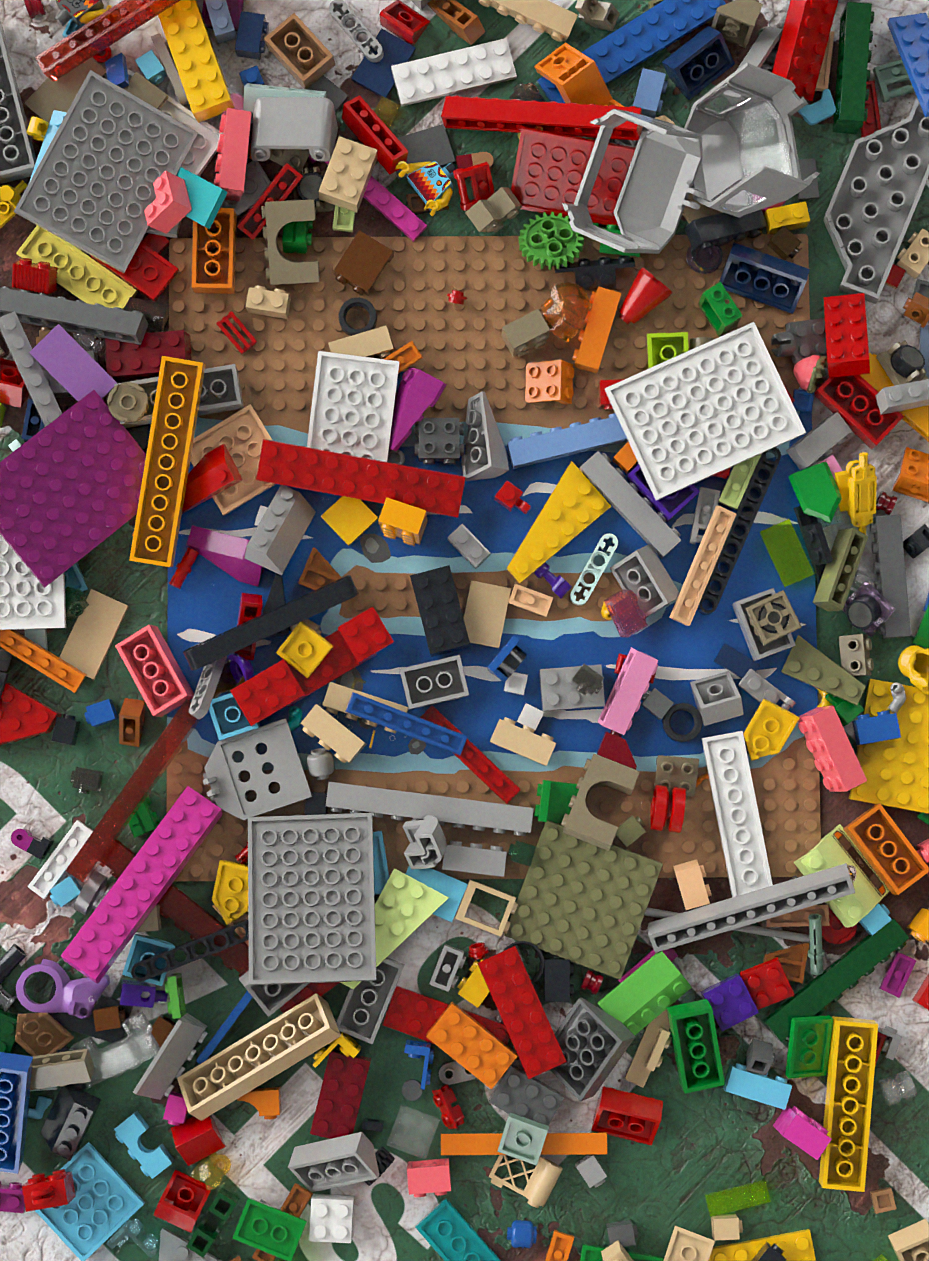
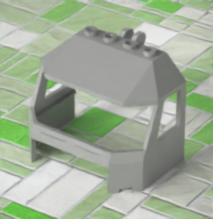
[562,109,705,254]

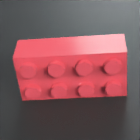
[214,108,251,202]
[115,625,194,717]
[798,705,867,792]

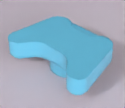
[798,89,836,126]

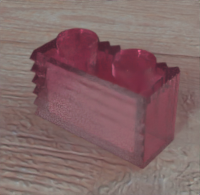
[604,589,648,638]

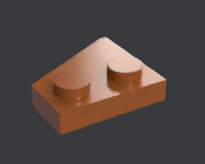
[298,547,342,590]

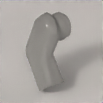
[888,682,906,713]

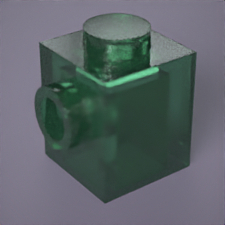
[65,587,89,621]
[508,840,536,866]

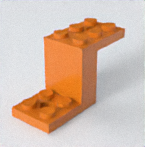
[534,43,624,107]

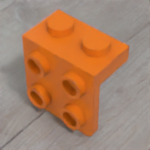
[525,360,574,405]

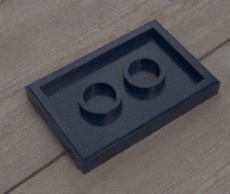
[351,28,416,100]

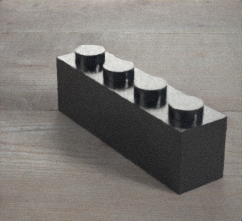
[684,209,768,251]

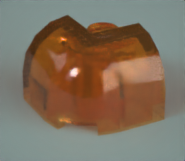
[541,282,591,342]

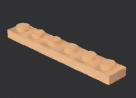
[669,506,736,626]

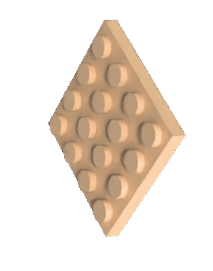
[190,404,275,516]

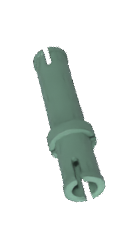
[808,914,825,975]

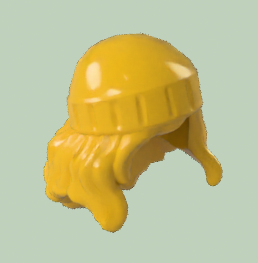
[898,645,929,694]

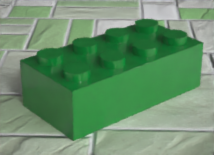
[667,999,725,1094]

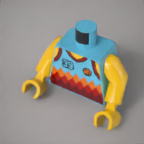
[395,161,456,216]

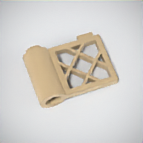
[489,1155,563,1208]

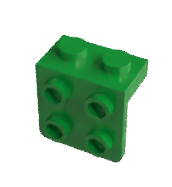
[534,780,579,824]

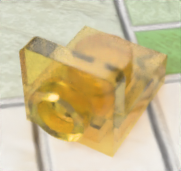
[373,96,400,128]

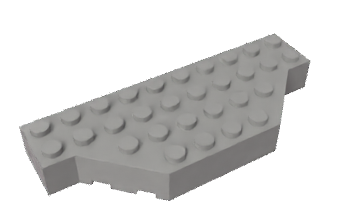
[823,99,929,304]

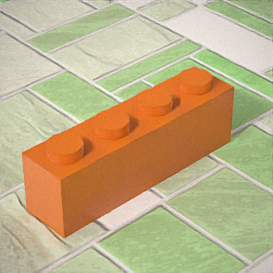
[572,286,621,374]

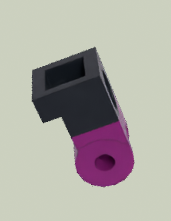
[11,829,54,859]

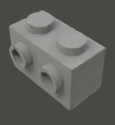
[429,944,466,992]

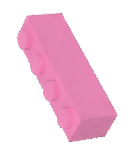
[597,647,658,735]

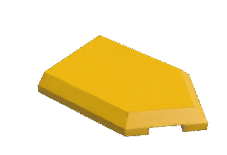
[743,699,800,761]
[212,860,248,925]

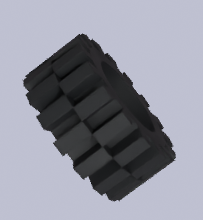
[364,1146,395,1186]

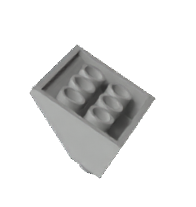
[133,1013,208,1100]

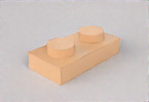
[508,584,553,617]

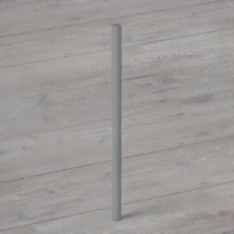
[644,908,810,943]

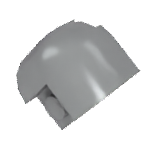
[403,815,447,870]

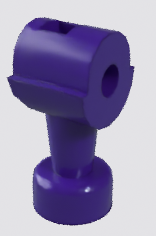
[534,562,572,599]

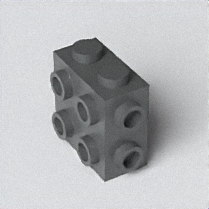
[415,418,464,465]

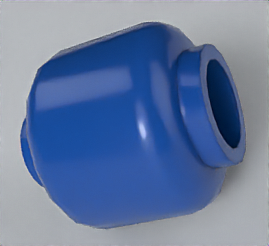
[507,1220,537,1249]

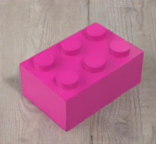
[773,1106,832,1160]

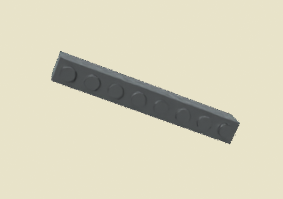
[0,286,148,345]

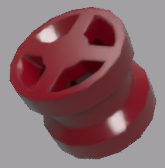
[24,0,46,19]
[876,491,897,515]
[580,970,604,995]

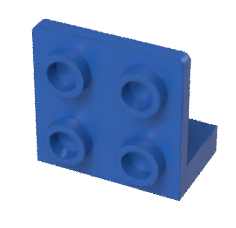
[404,1039,434,1090]

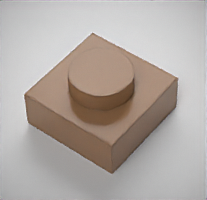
[870,1187,896,1214]

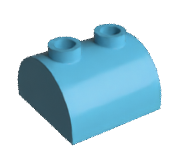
[122,934,175,986]

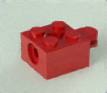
[22,1169,76,1212]

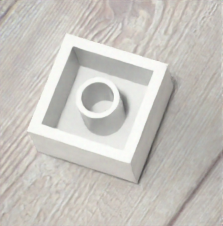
[309,1194,354,1243]

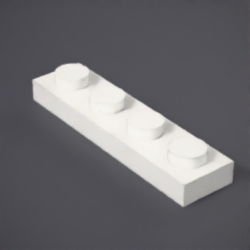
[28,820,95,899]

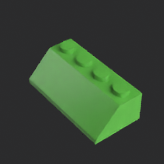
[598,951,692,1035]

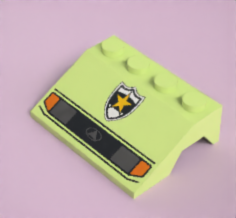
[794,824,890,927]

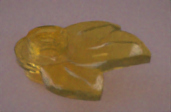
[191,1152,231,1190]

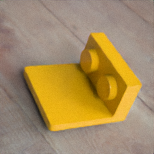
[312,1032,361,1068]

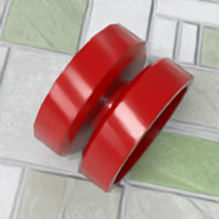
[650,785,686,833]

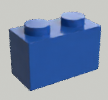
[852,710,901,746]

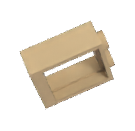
[455,879,518,937]

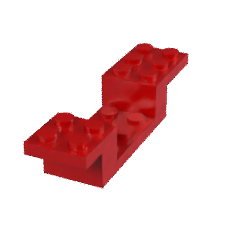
[230,607,394,726]

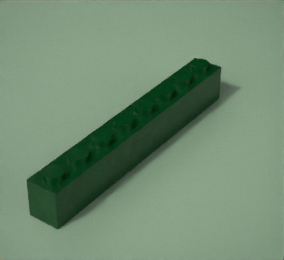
[763,917,909,1042]

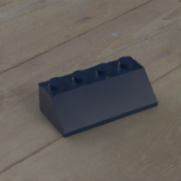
[719,242,810,314]

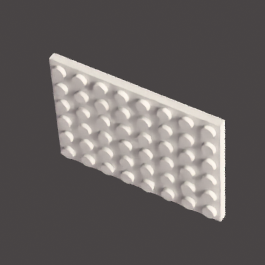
[605,322,806,500]

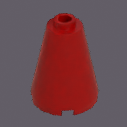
[619,267,673,325]

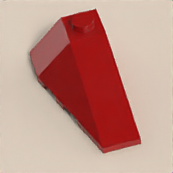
[182,444,243,514]

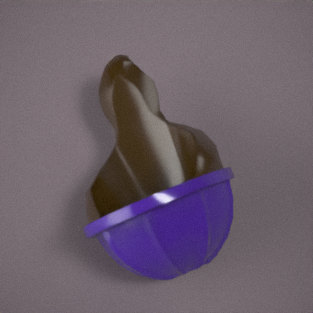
[213,653,254,699]

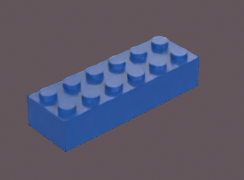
[0,1052,33,1174]

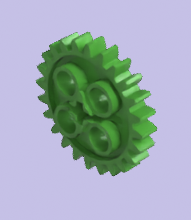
[519,212,584,270]

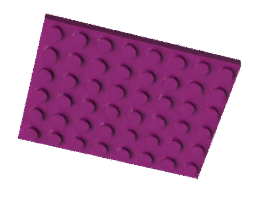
[0,390,146,588]

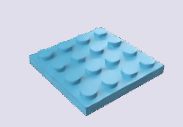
[35,1142,145,1261]

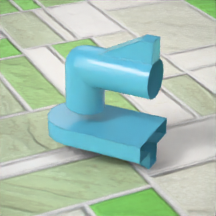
[28,1096,52,1119]

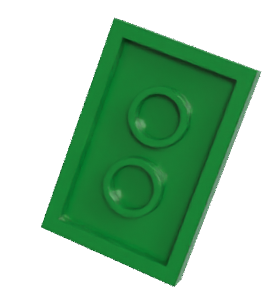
[785,1015,833,1079]
[232,1197,307,1261]

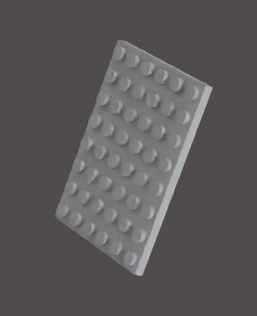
[14,70,198,273]
[248,813,377,985]

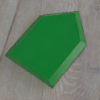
[788,462,842,524]

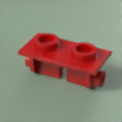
[432,1084,465,1129]

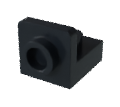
[903,524,929,559]

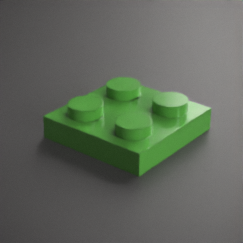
[165,973,187,1019]

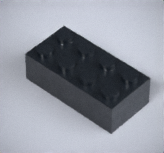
[410,565,471,657]

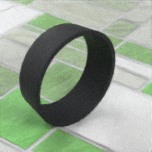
[504,941,545,984]

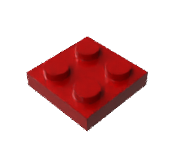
[740,957,795,1010]

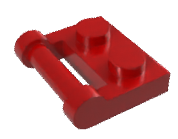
[453,162,495,211]

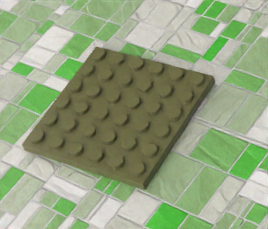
[504,820,663,980]

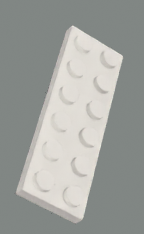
[391,38,517,107]

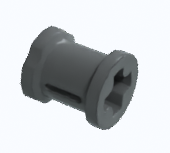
[0,985,17,1012]

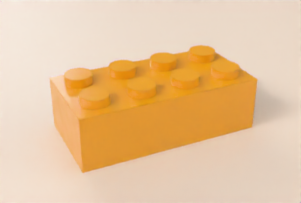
[378,497,428,546]

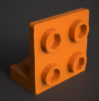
[892,447,929,502]

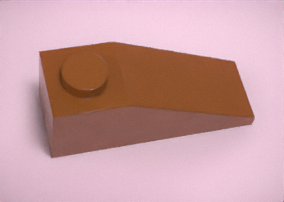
[427,0,485,45]

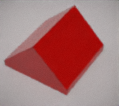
[379,0,430,46]
[171,1115,226,1166]

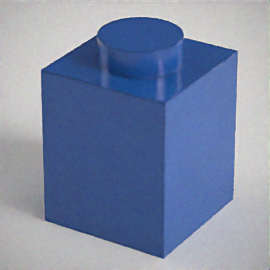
[84,699,118,727]

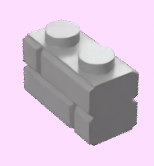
[447,524,490,569]

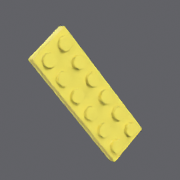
[16,225,138,310]

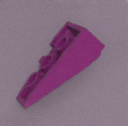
[389,367,447,451]
[186,525,264,587]

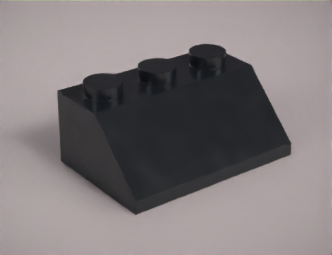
[41,1084,101,1161]

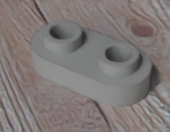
[439,1061,476,1085]

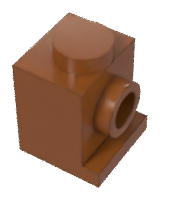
[903,292,929,328]

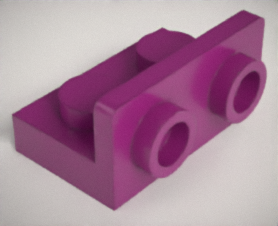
[0,1181,25,1213]

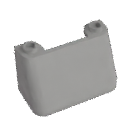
[251,97,338,161]

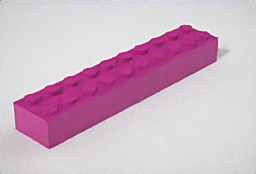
[61,786,222,984]

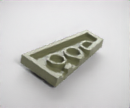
[781,635,866,706]

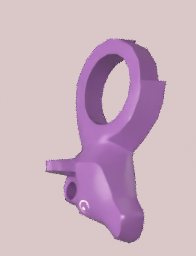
[16,959,110,1020]

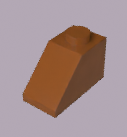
[119,698,145,747]

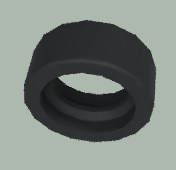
[338,297,377,336]
[662,703,703,742]

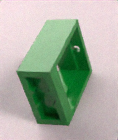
[698,282,743,337]

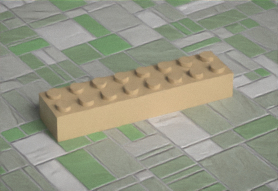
[177,993,341,1121]

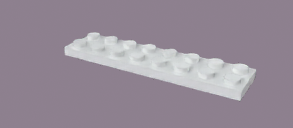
[701,731,773,897]

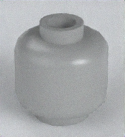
[306,748,335,780]

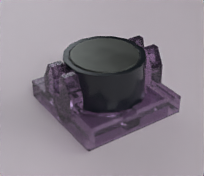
[842,581,896,638]

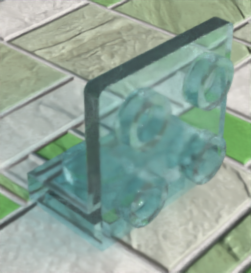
[106,1217,160,1258]

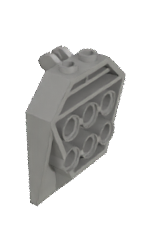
[203,718,312,820]

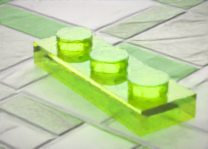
[705,1180,771,1217]

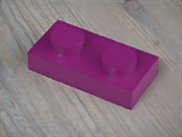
[879,951,916,998]

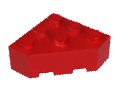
[0,683,62,745]

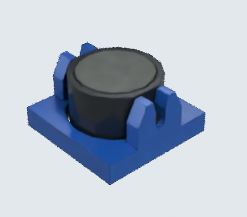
[487,636,531,683]

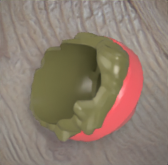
[793,355,828,393]

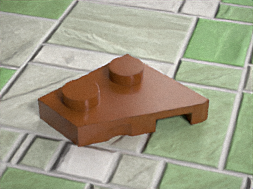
[763,943,809,983]

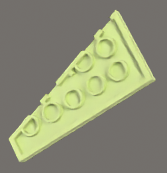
[340,868,449,989]

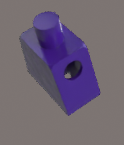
[120,979,168,1008]

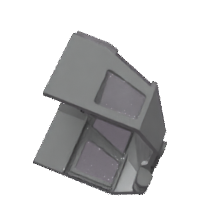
[684,63,820,218]

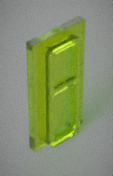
[759,519,814,587]

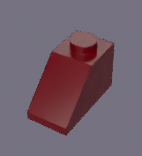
[596,730,637,770]

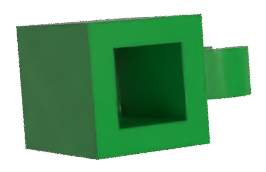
[825,693,864,727]

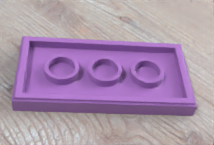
[29,324,117,401]

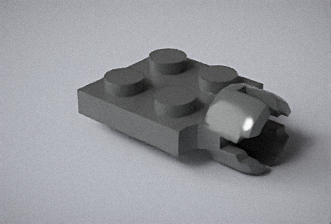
[771,318,827,364]

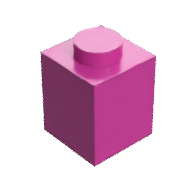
[163,1092,188,1126]

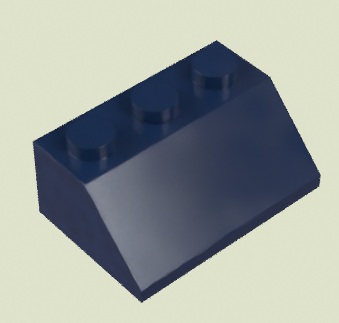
[662,26,735,100]

